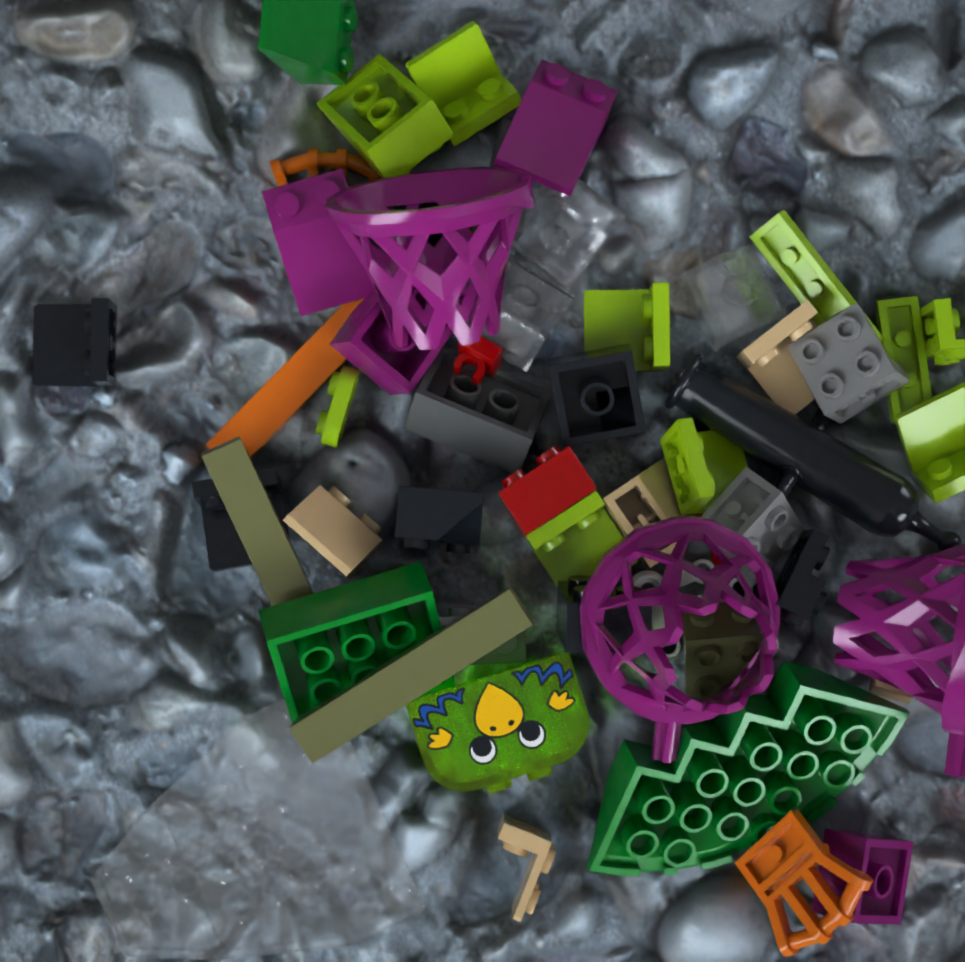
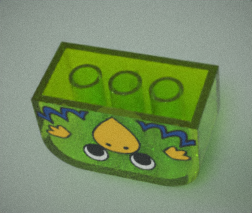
[406,651,589,794]

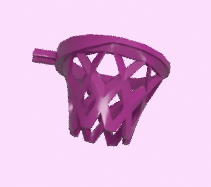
[326,167,535,350]
[579,516,780,763]
[833,543,965,778]

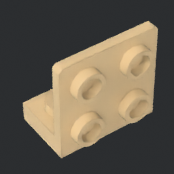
[736,300,818,414]
[497,814,556,922]

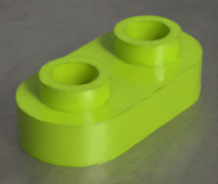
[315,365,360,448]

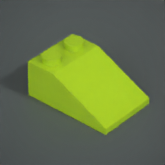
[316,53,455,178]

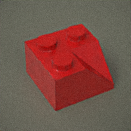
[498,445,597,538]

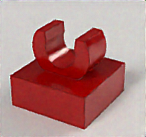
[454,337,502,385]

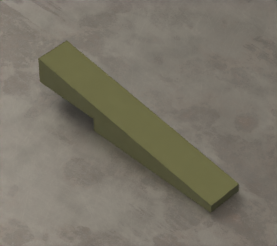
[201,436,314,606]
[289,587,534,764]

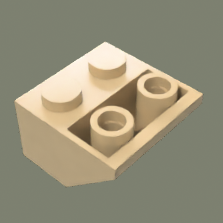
[602,458,703,569]

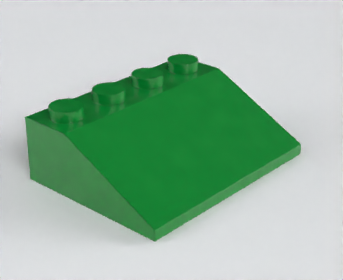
[258,0,358,85]
[258,561,455,724]

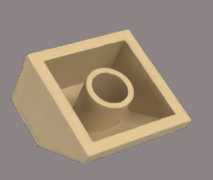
[283,485,384,578]

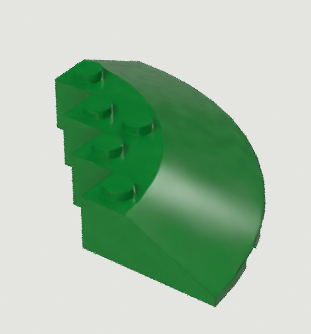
[587,661,910,876]

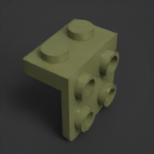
[682,602,768,698]

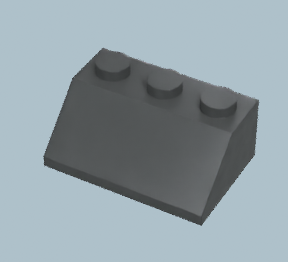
[404,347,553,473]

